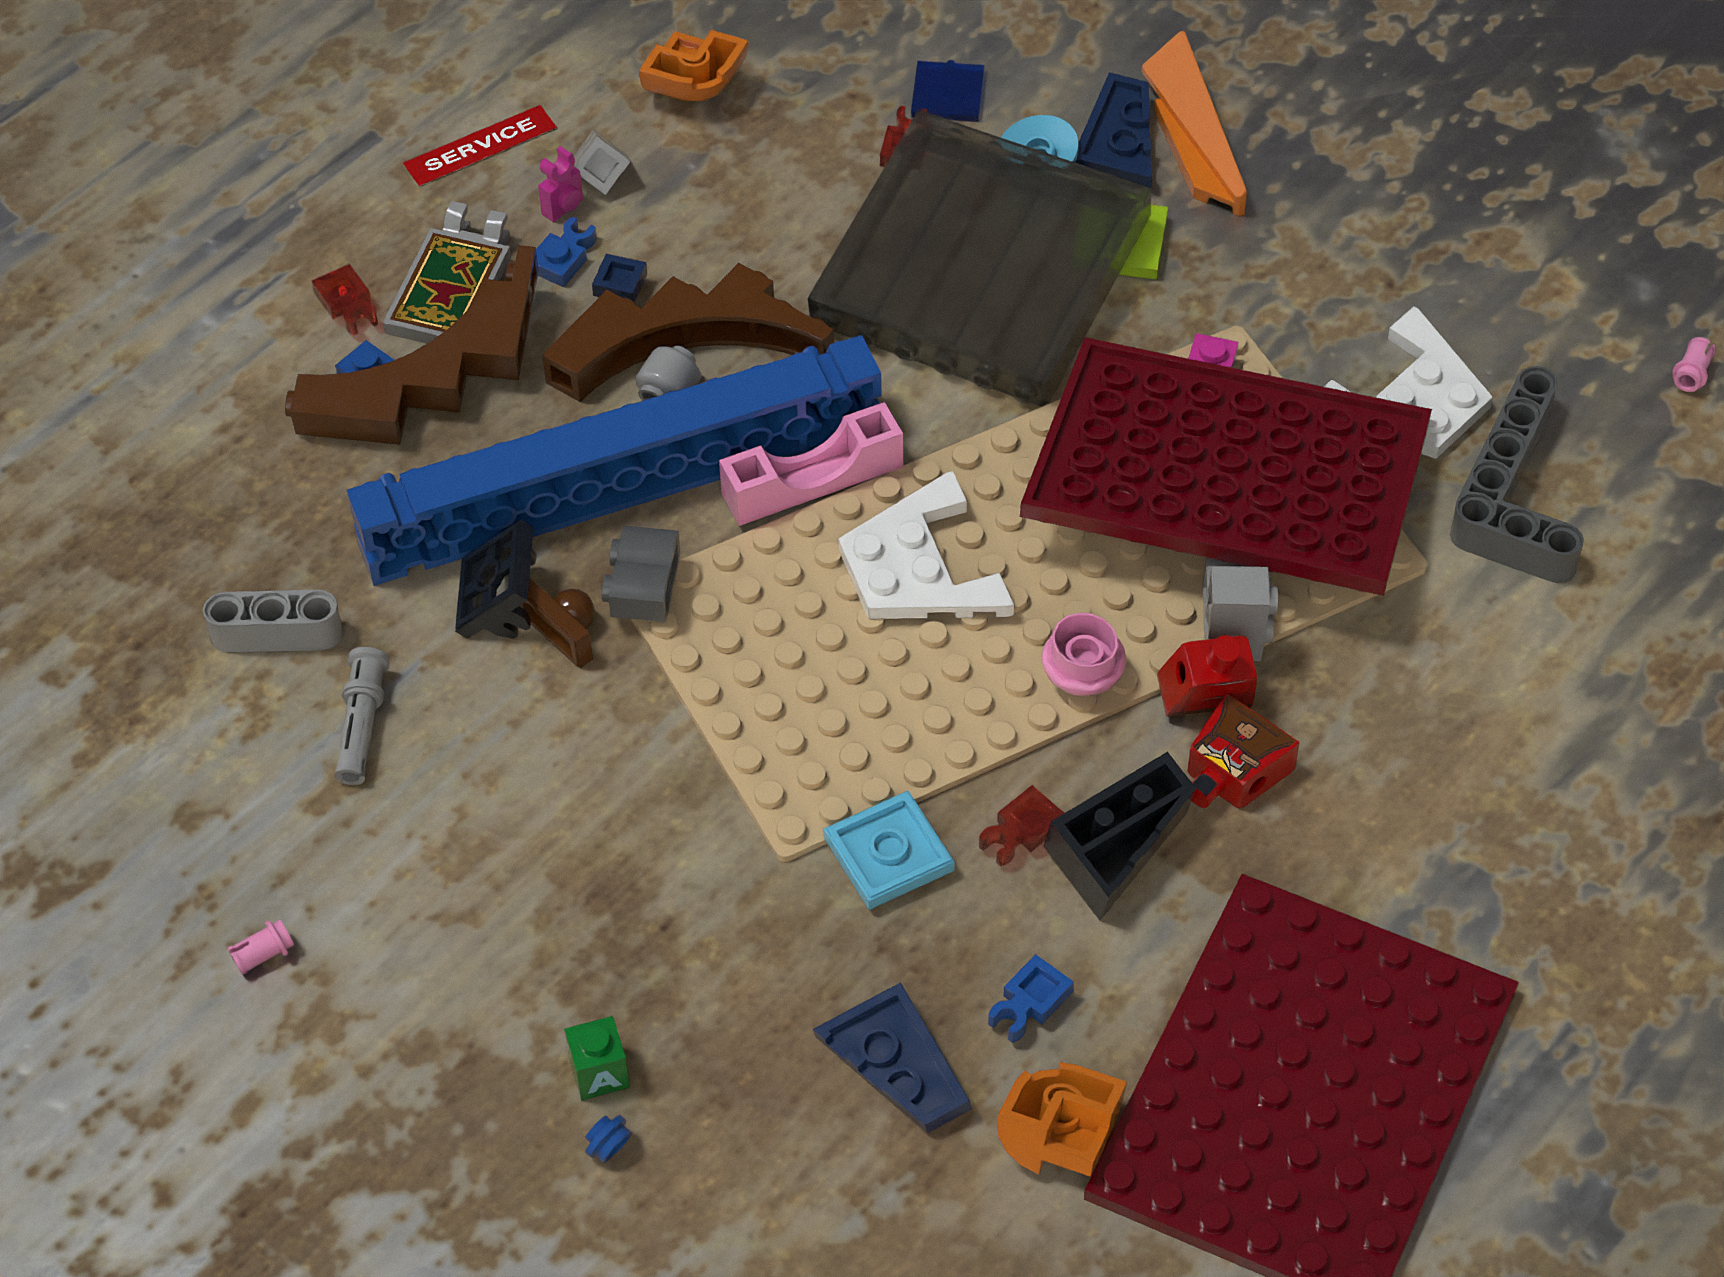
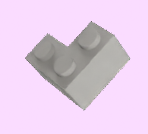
[1202,558,1278,661]

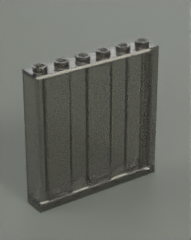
[807,110,1152,407]

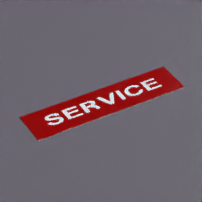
[402,105,557,186]

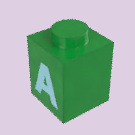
[564,1016,630,1101]

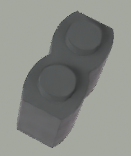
[602,526,680,622]

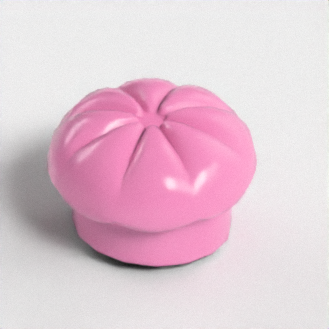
[1042,613,1126,696]

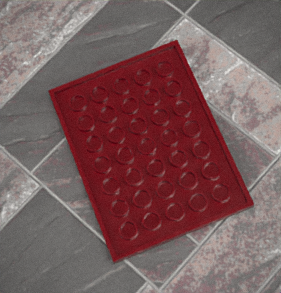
[1019,337,1432,596]
[1084,873,1519,1277]

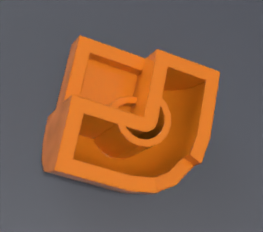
[639,30,749,102]
[997,1062,1127,1177]

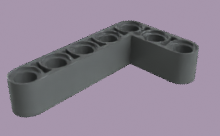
[1450,366,1584,583]

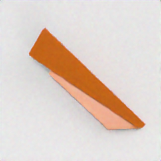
[1142,31,1247,216]

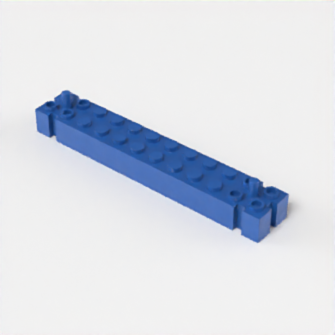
[346,335,882,586]

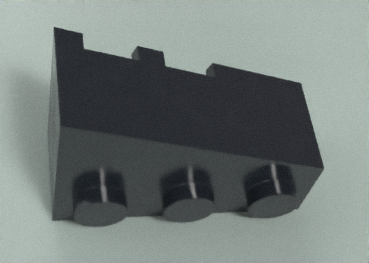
[1043,751,1196,921]

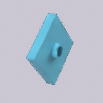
[823,791,955,910]

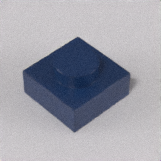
[592,254,648,303]

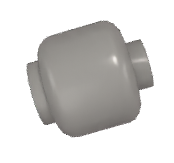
[636,346,701,401]

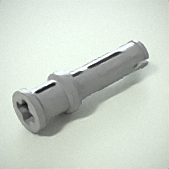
[334,647,390,785]

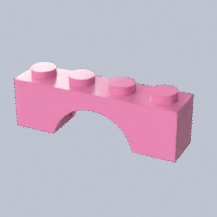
[719,402,903,526]

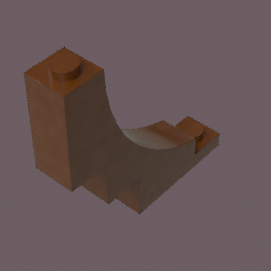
[285,245,539,445]

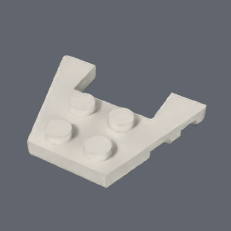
[1324,306,1493,459]
[838,471,1014,619]

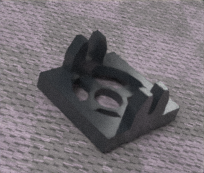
[455,520,536,639]

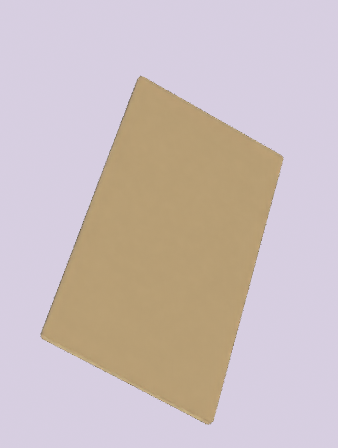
[631,326,1427,862]

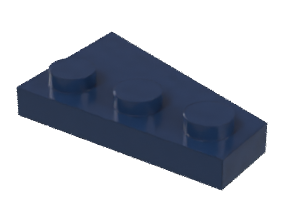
[1071,72,1152,189]
[813,982,972,1133]

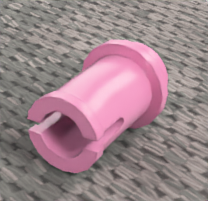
[1672,337,1716,392]
[227,920,294,975]

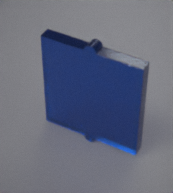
[911,60,984,123]

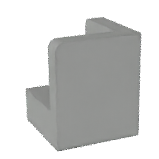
[574,129,631,195]

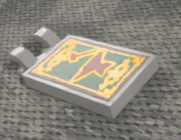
[383,201,511,343]

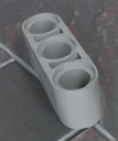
[203,590,343,653]

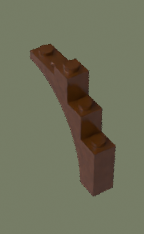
[542,263,834,402]

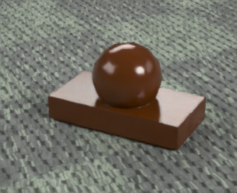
[520,578,595,668]

